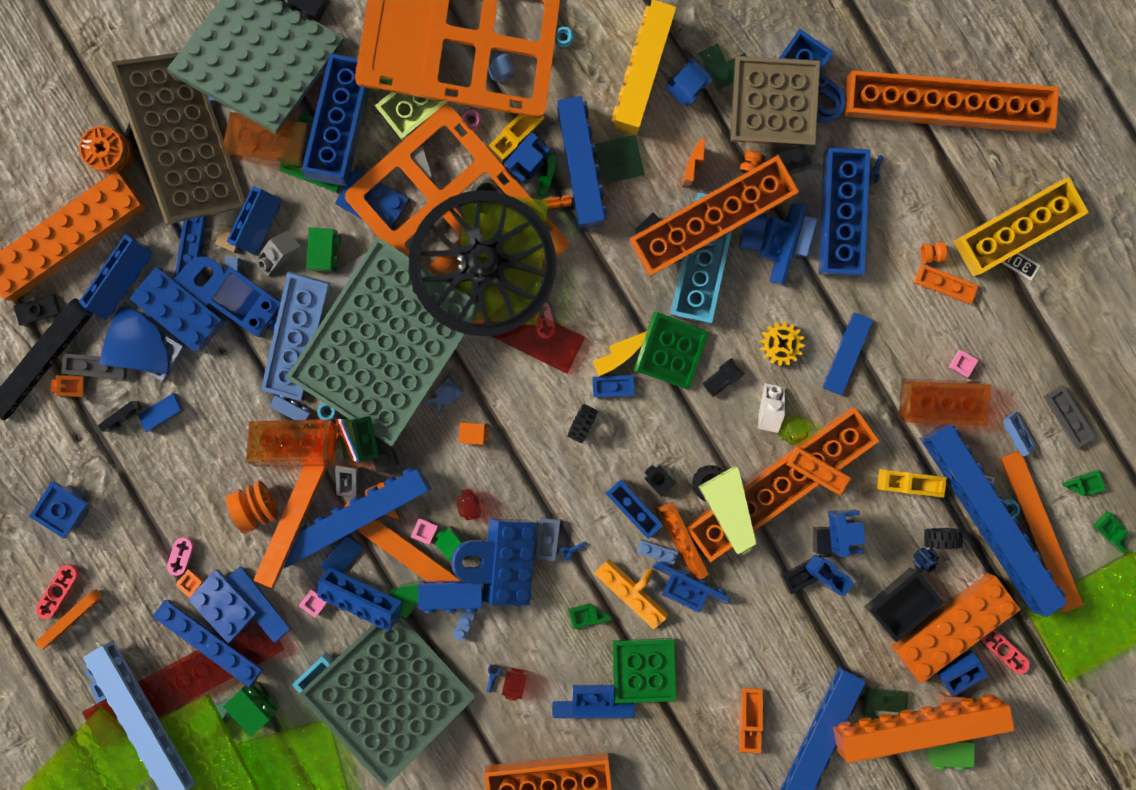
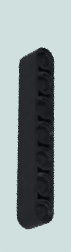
[0,298,93,421]

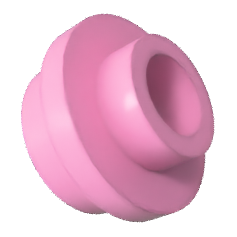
[462,110,482,131]

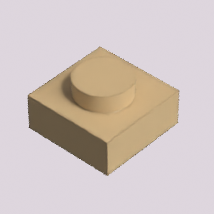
[215,225,238,253]

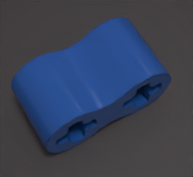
[739,213,767,251]

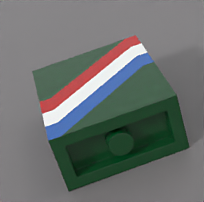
[336,416,379,462]

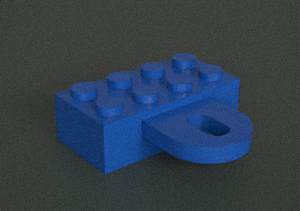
[779,28,845,123]
[129,257,226,352]
[451,518,537,605]

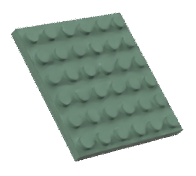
[167,0,344,135]
[298,615,475,789]

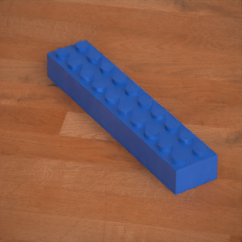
[919,424,1068,617]

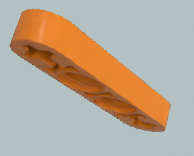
[35,589,103,650]

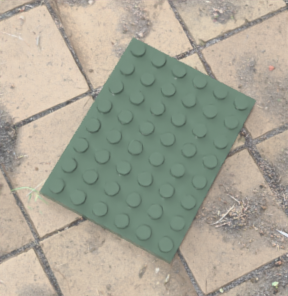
[286,237,481,446]

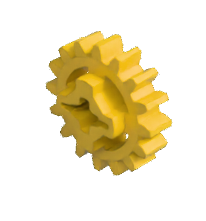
[759,321,805,366]

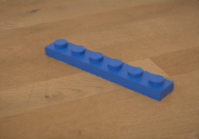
[153,600,264,687]

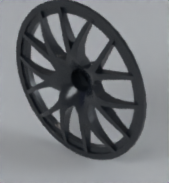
[409,190,556,337]

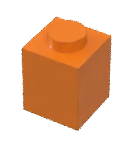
[458,422,489,445]

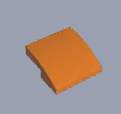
[681,139,705,187]

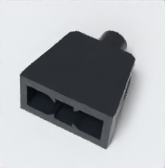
[769,146,812,175]

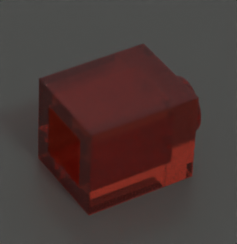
[502,666,528,701]

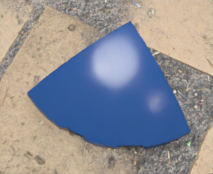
[99,306,170,374]

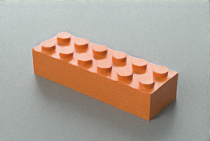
[890,573,1021,684]
[484,753,612,790]

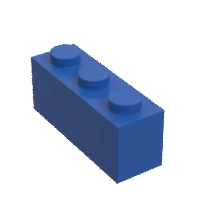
[226,186,282,256]
[605,478,663,539]
[418,580,482,613]

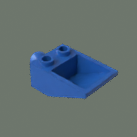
[206,267,281,337]

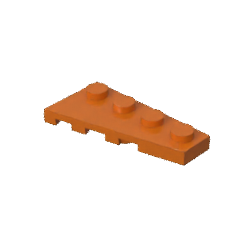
[654,502,709,579]

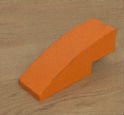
[738,688,763,754]

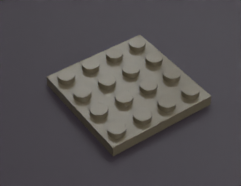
[730,56,820,146]

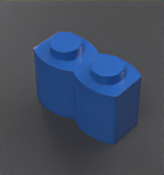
[806,555,854,596]

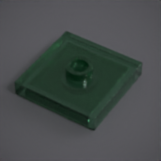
[595,135,645,185]

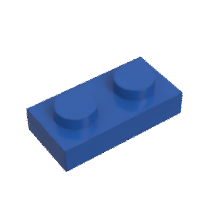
[592,375,635,397]

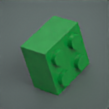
[222,682,279,737]

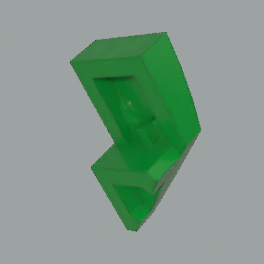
[539,155,557,196]
[1062,469,1106,496]
[1093,511,1128,554]
[567,604,611,629]

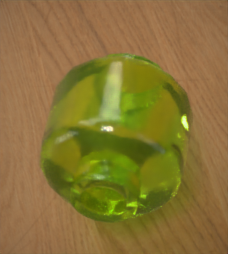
[778,415,811,445]

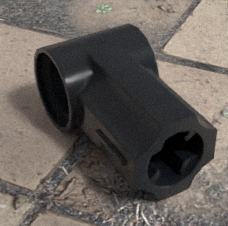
[702,357,745,397]

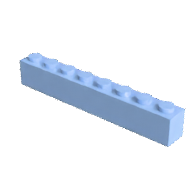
[83,641,196,790]

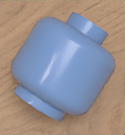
[488,51,516,83]

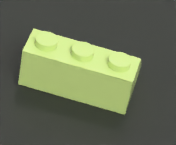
[375,92,449,139]

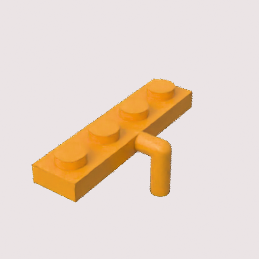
[594,559,669,630]

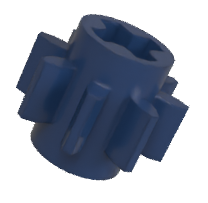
[913,547,939,573]

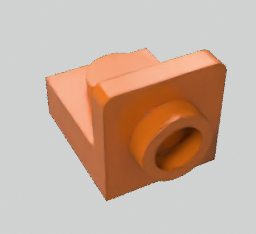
[51,375,84,397]

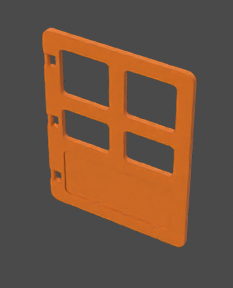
[355,0,560,118]
[345,105,568,324]

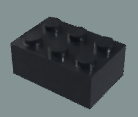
[864,567,944,643]

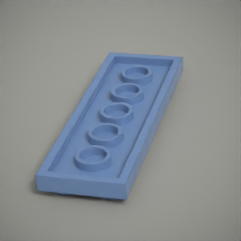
[261,271,330,401]

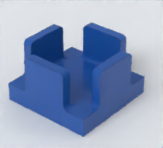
[504,132,551,185]
[29,481,89,539]
[828,509,865,557]

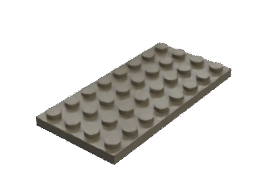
[109,52,245,225]

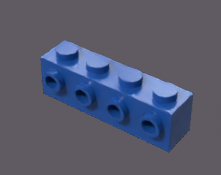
[79,234,153,320]
[318,568,402,631]

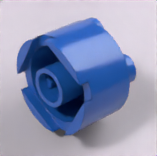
[665,57,712,106]

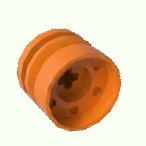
[79,126,135,175]
[226,480,278,534]

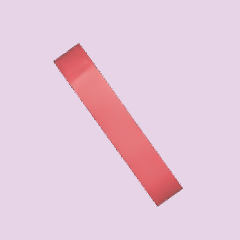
[36,564,80,619]
[980,629,1030,674]

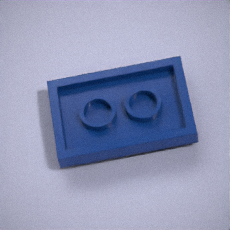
[335,168,409,230]
[188,570,259,643]

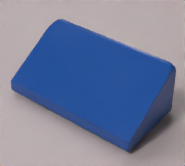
[139,393,185,432]
[320,534,364,573]

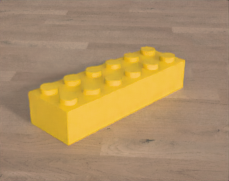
[611,0,676,136]
[953,176,1089,276]

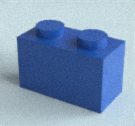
[936,650,988,697]

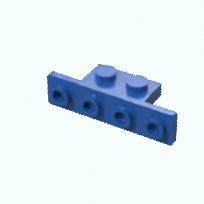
[759,203,806,284]
[652,561,731,613]
[552,685,635,719]

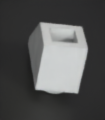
[758,383,785,433]

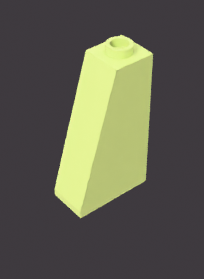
[698,466,756,555]

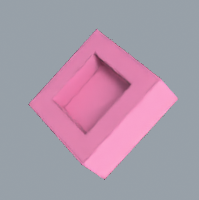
[948,350,978,378]
[411,518,438,545]
[299,588,327,618]

